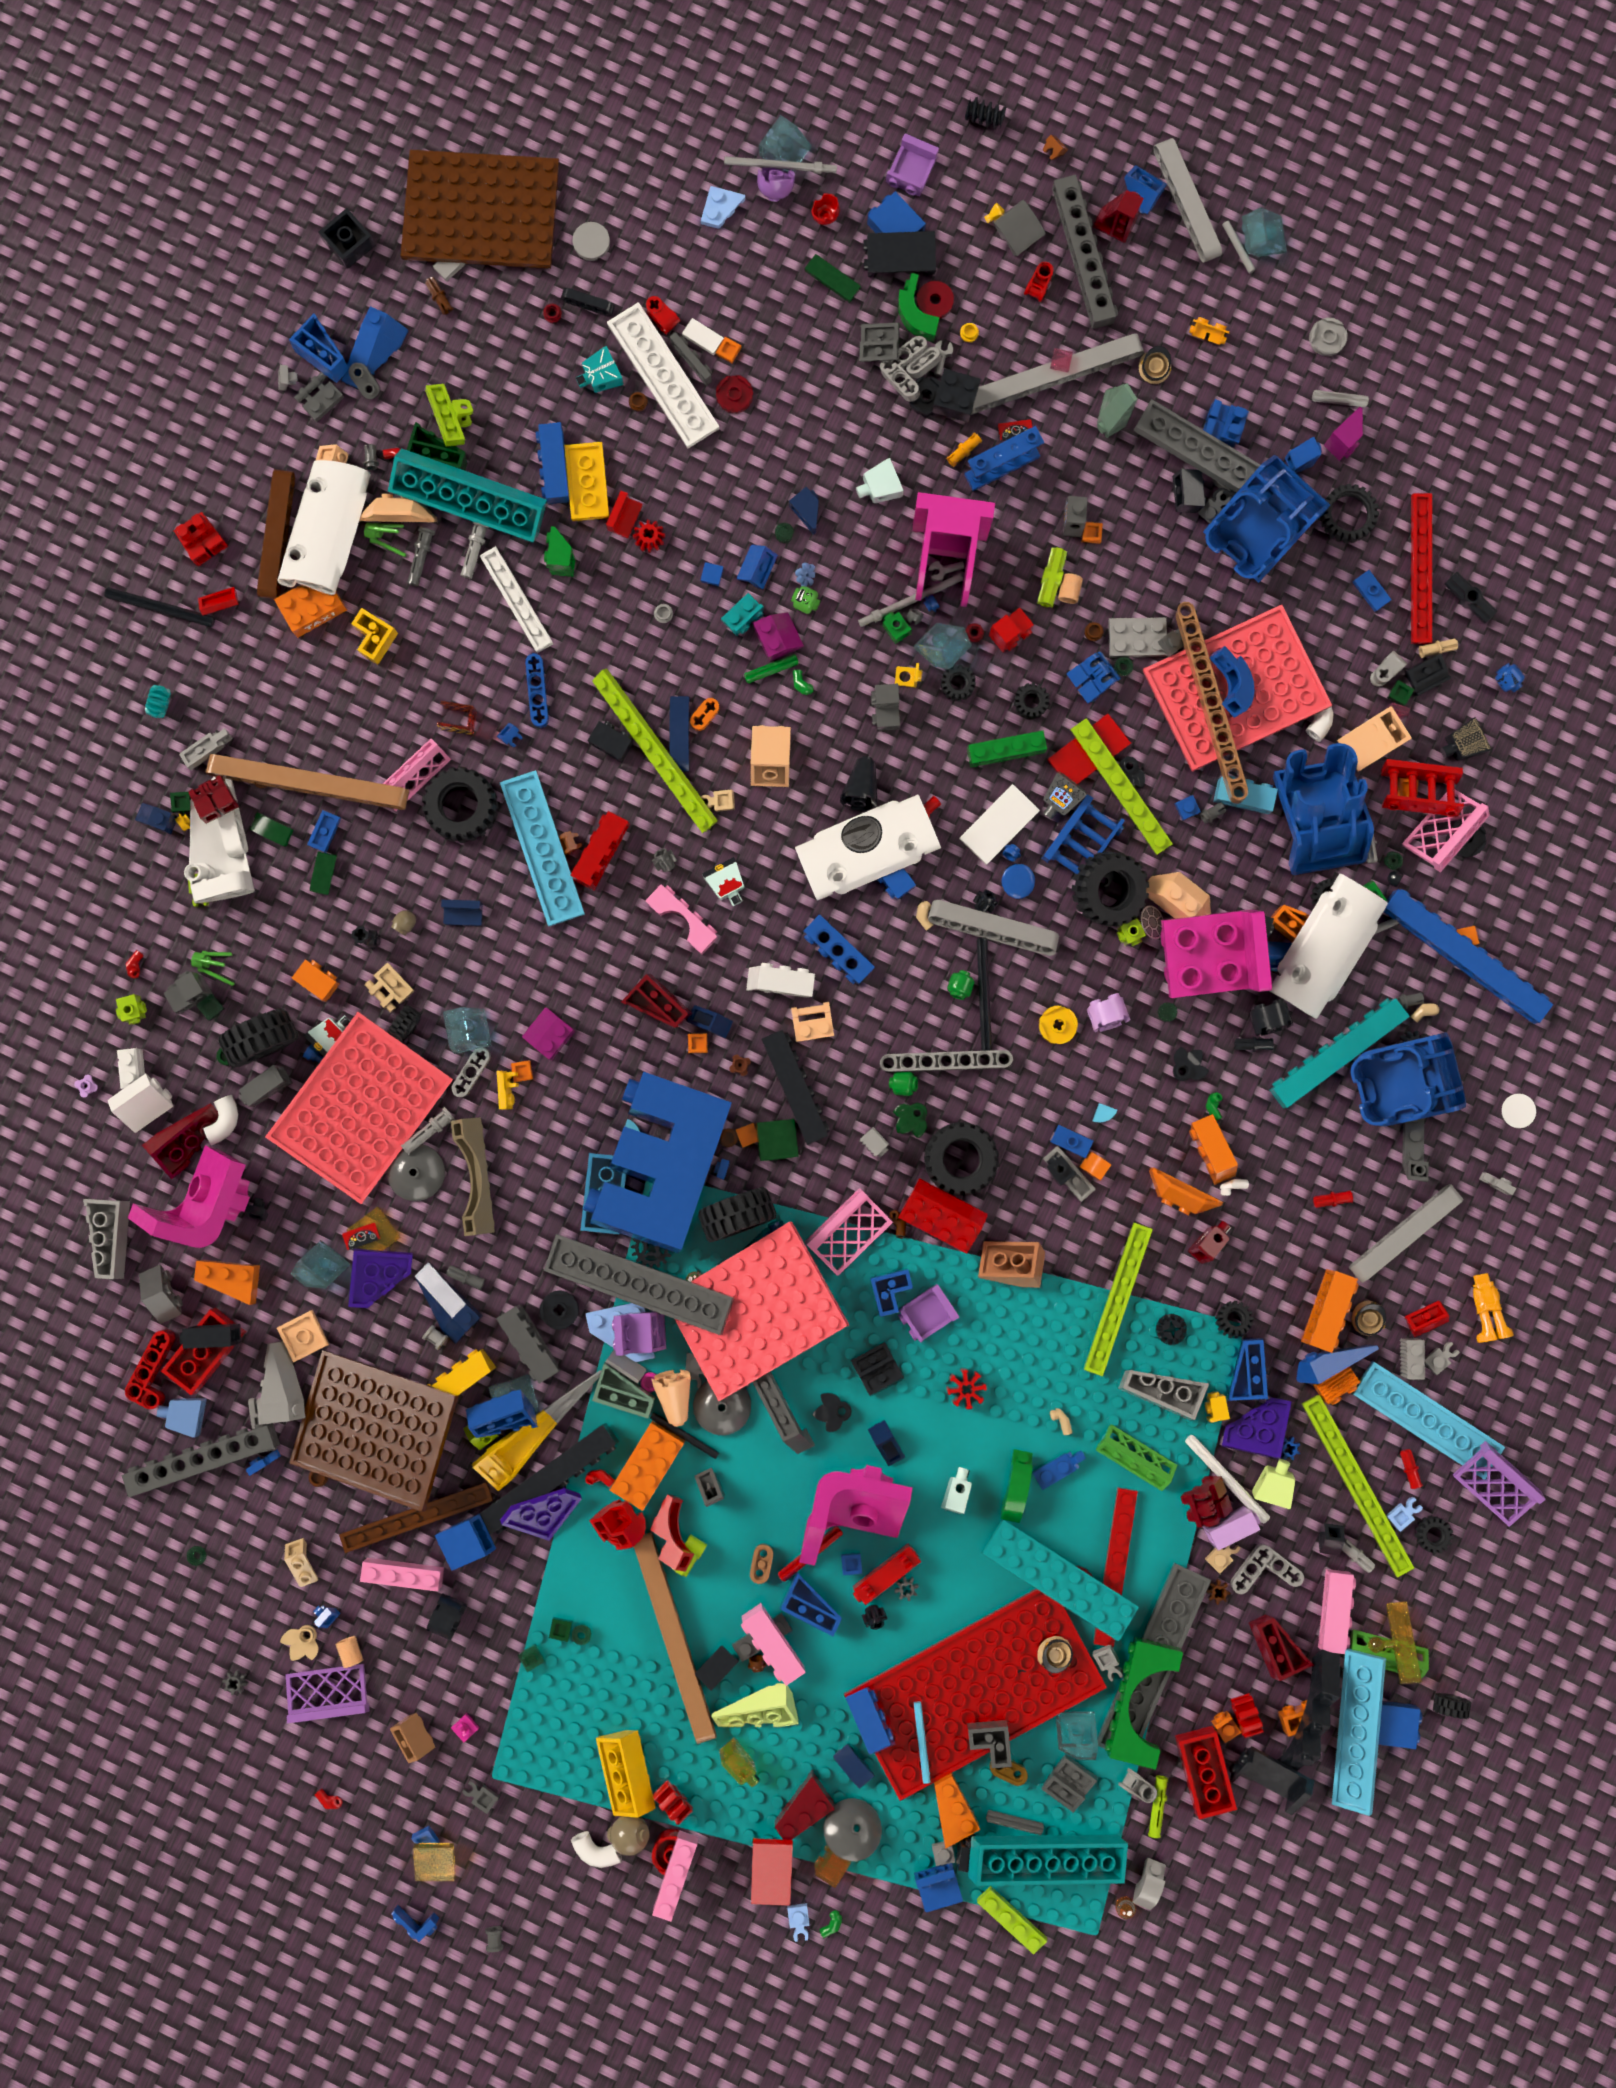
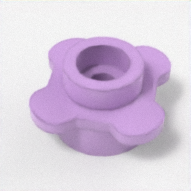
[74,1075,98,1097]

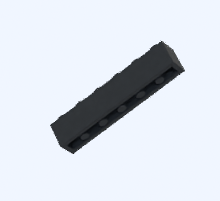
[761,1030,830,1145]

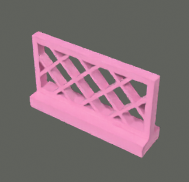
[1402,790,1490,873]
[805,1188,893,1276]

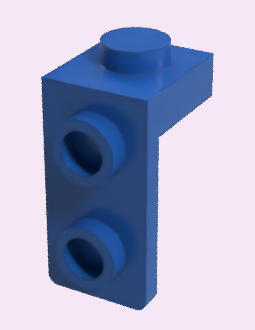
[391,1905,439,1942]

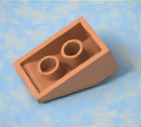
[978,1241,1045,1288]

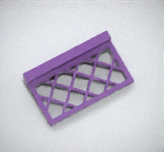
[1453,1441,1545,1527]
[285,1664,370,1723]

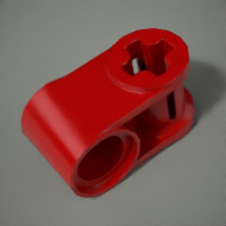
[1024,262,1054,302]
[646,296,680,335]

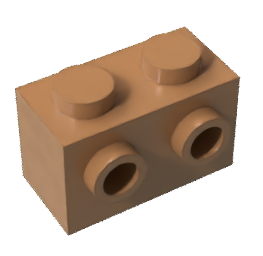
[390,1713,435,1763]

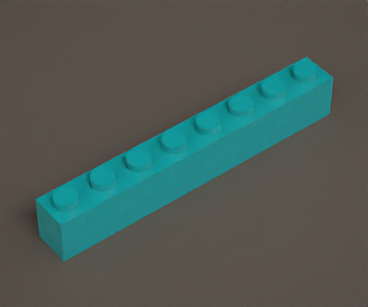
[1269,998,1410,1108]

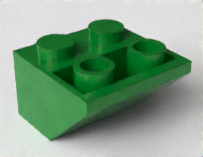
[544,526,576,577]

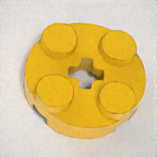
[1039,1006,1078,1044]

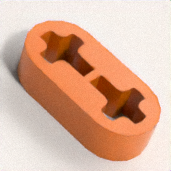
[690,698,719,731]

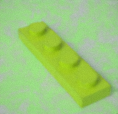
[977,1886,1047,1955]

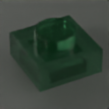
[196,994,225,1021]

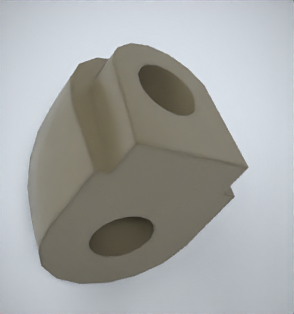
[391,910,416,936]

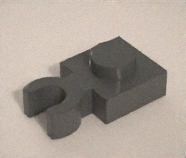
[1198,490,1232,523]
[1158,628,1184,657]
[685,1353,704,1388]
[462,1779,499,1814]

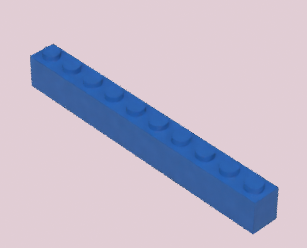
[1383,889,1553,1024]

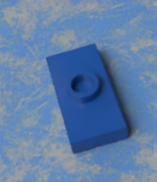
[1353,570,1391,612]
[1050,1125,1093,1158]

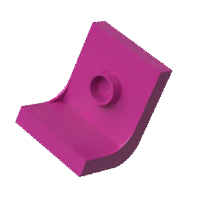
[128,1145,250,1248]
[799,1465,912,1566]

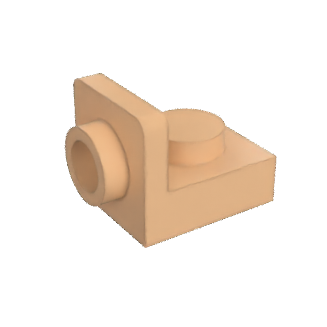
[316,444,348,463]

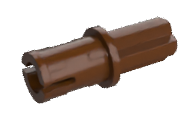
[425,277,453,315]

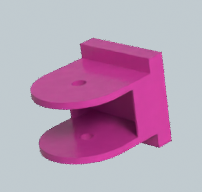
[912,492,995,607]

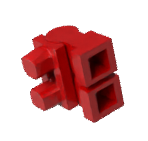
[173,512,229,567]

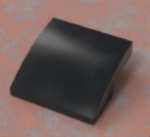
[851,1342,904,1397]

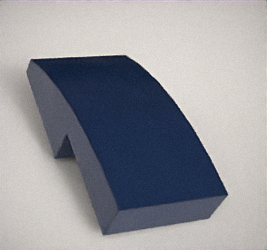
[833,1743,875,1789]

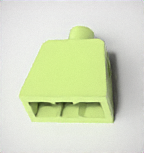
[1252,1459,1295,1509]

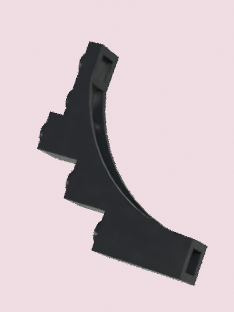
[1278,1649,1340,1771]

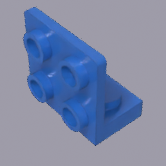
[914,1863,963,1912]

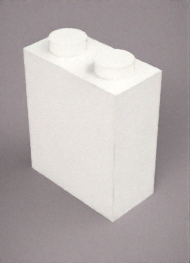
[107,1073,173,1133]

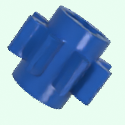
[1282,1436,1300,1460]

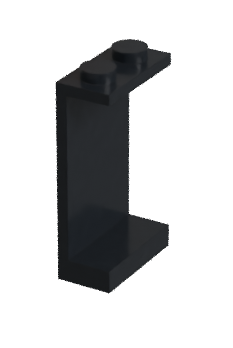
[863,231,936,277]
[1229,1746,1314,1815]

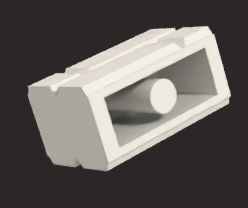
[117,1048,145,1089]

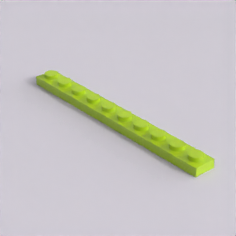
[592,668,718,833]
[1302,1395,1414,1578]

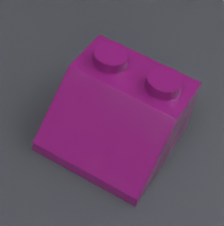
[1324,407,1363,461]
[753,612,804,662]
[522,1007,575,1061]

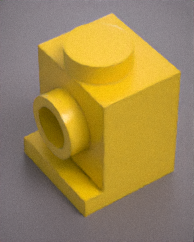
[1205,1391,1230,1423]

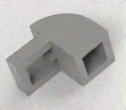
[1132,1858,1166,1910]

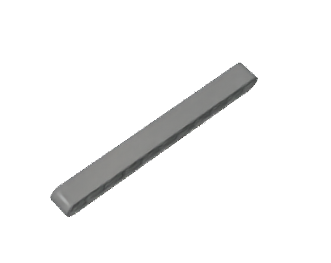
[951,334,1144,420]

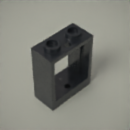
[180,1324,241,1349]

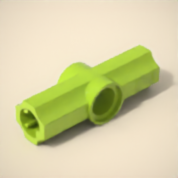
[1037,547,1067,607]

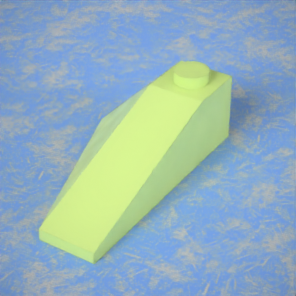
[711,1683,799,1727]

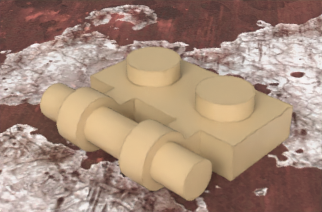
[365,963,414,1013]

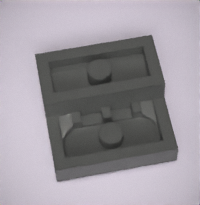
[993,200,1046,256]
[860,323,899,362]
[1042,1754,1097,1813]

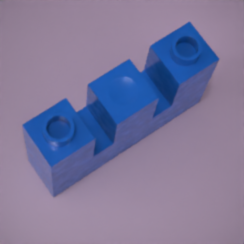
[583,1072,732,1253]

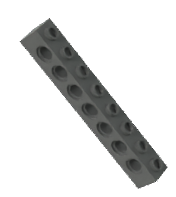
[1052,175,1118,329]
[121,1423,280,1498]

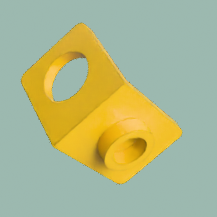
[895,663,922,687]

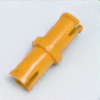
[946,432,982,467]

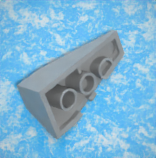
[257,1341,305,1425]

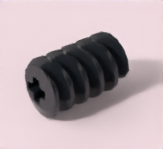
[965,97,1006,130]

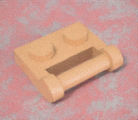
[791,1002,834,1042]

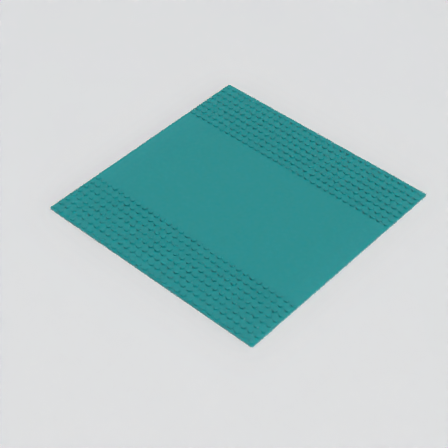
[492,1181,1243,1935]

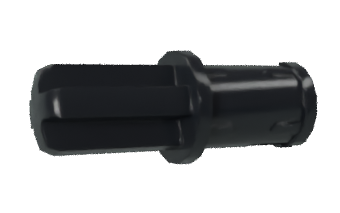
[1234,1037,1274,1052]

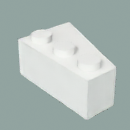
[746,963,815,997]

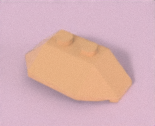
[359,494,437,522]
[1146,872,1211,919]

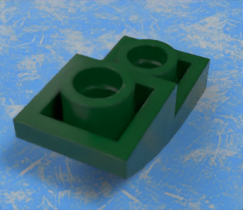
[250,812,294,847]
[309,851,337,895]

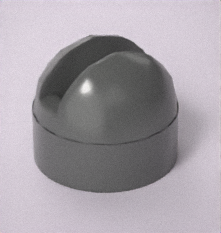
[907,609,924,625]

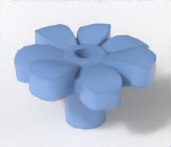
[795,563,815,587]

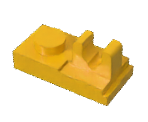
[497,1071,519,1110]

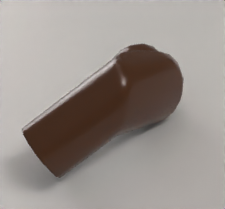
[889,1210,906,1239]

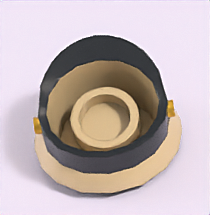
[1139,346,1171,384]
[1352,1301,1387,1336]
[1037,1636,1073,1673]

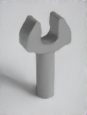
[934,340,953,377]
[928,561,964,582]

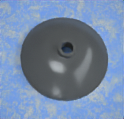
[387,1144,445,1201]
[693,1381,751,1435]
[824,1798,882,1861]

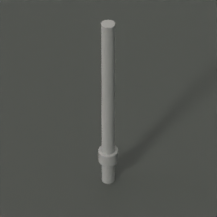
[724,156,837,174]
[858,573,963,627]

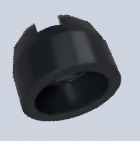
[1387,871,1404,887]

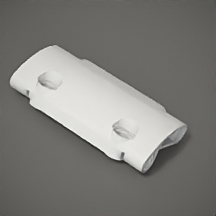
[278,460,371,595]
[1270,874,1388,1019]

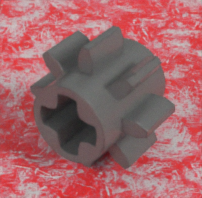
[652,848,677,872]
[894,1575,919,1601]
[222,1669,249,1695]

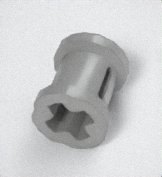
[422,1325,448,1350]

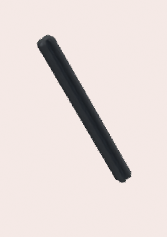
[104,587,215,627]
[977,938,992,1051]

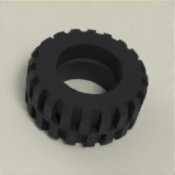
[422,767,498,843]
[1072,852,1149,927]
[218,1008,298,1068]
[924,1122,999,1196]
[698,1187,777,1242]

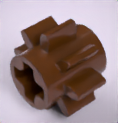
[1206,1578,1231,1605]

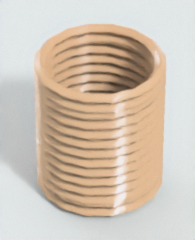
[1058,573,1083,604]
[335,1636,364,1668]

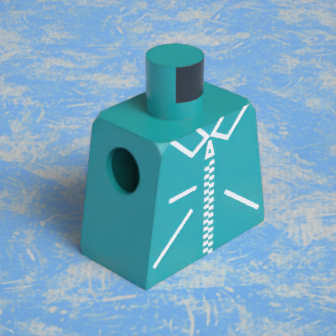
[576,346,624,393]

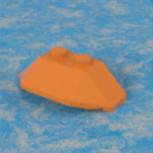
[1149,1167,1223,1216]

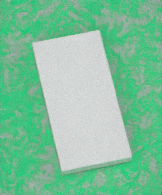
[959,784,1040,865]

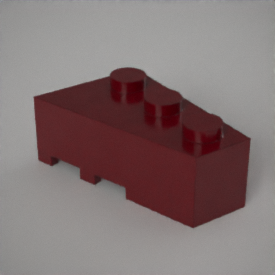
[1092,190,1144,243]
[775,1770,835,1840]

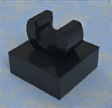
[245,1198,268,1221]

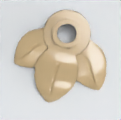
[280,1625,318,1661]

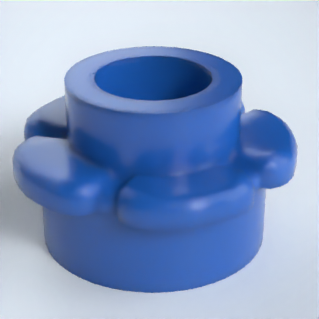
[923,594,940,612]
[1003,844,1021,862]

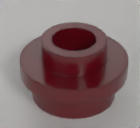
[543,304,562,323]
[965,623,984,643]

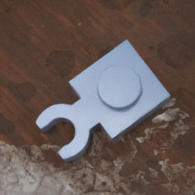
[1386,1497,1423,1532]
[787,1903,809,1942]

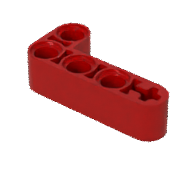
[125,1329,175,1409]

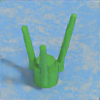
[364,522,406,557]
[191,951,235,986]

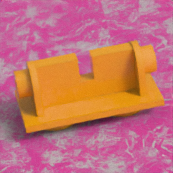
[1189,317,1229,345]

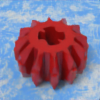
[633,519,665,553]

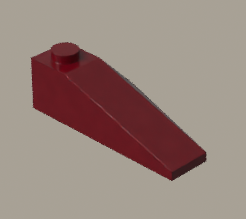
[141,1103,219,1179]

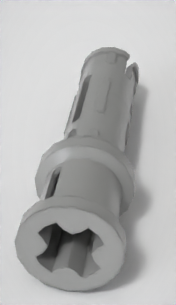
[460,521,489,579]
[401,1107,455,1155]

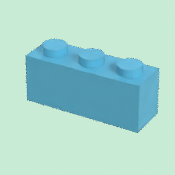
[1213,775,1278,814]

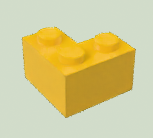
[351,608,398,665]

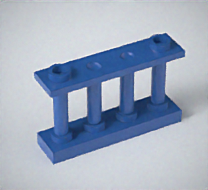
[964,426,1044,491]
[1041,794,1125,874]

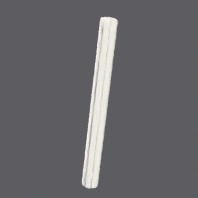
[1185,1435,1270,1524]

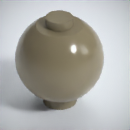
[607,1816,649,1856]

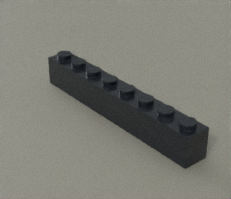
[480,1423,619,1535]

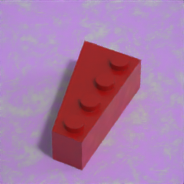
[570,811,630,891]

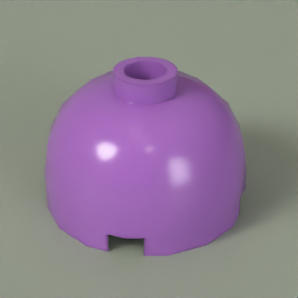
[757,167,795,202]

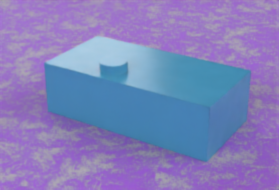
[581,1153,626,1234]

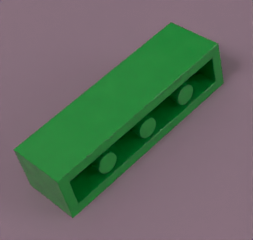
[967,730,1047,768]

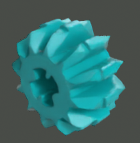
[145,685,171,718]

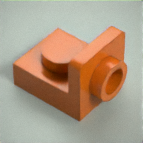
[1211,1711,1241,1743]

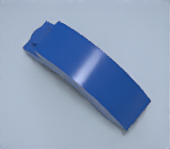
[1209,646,1255,718]

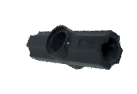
[1444,572,1497,624]
[351,926,380,949]

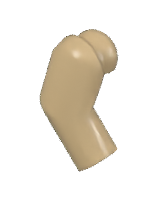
[916,901,933,931]
[1410,1004,1439,1023]
[1050,1408,1072,1435]

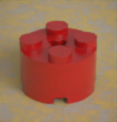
[652,1829,681,1875]

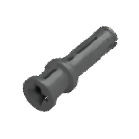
[407,527,435,587]

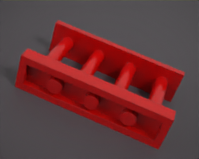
[1381,759,1464,817]

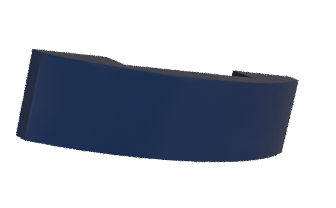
[669,696,689,772]

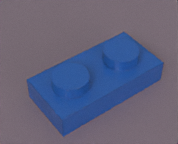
[307,810,341,853]

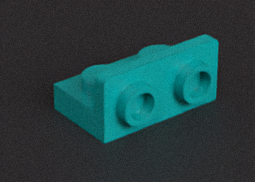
[721,593,764,636]

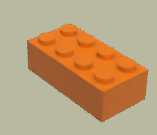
[1301,1269,1358,1353]
[610,1420,685,1511]

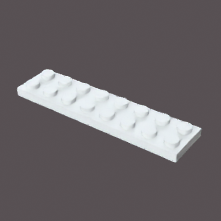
[607,302,720,448]

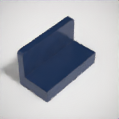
[441,900,483,926]

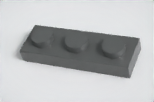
[670,332,712,386]
[732,1612,792,1662]

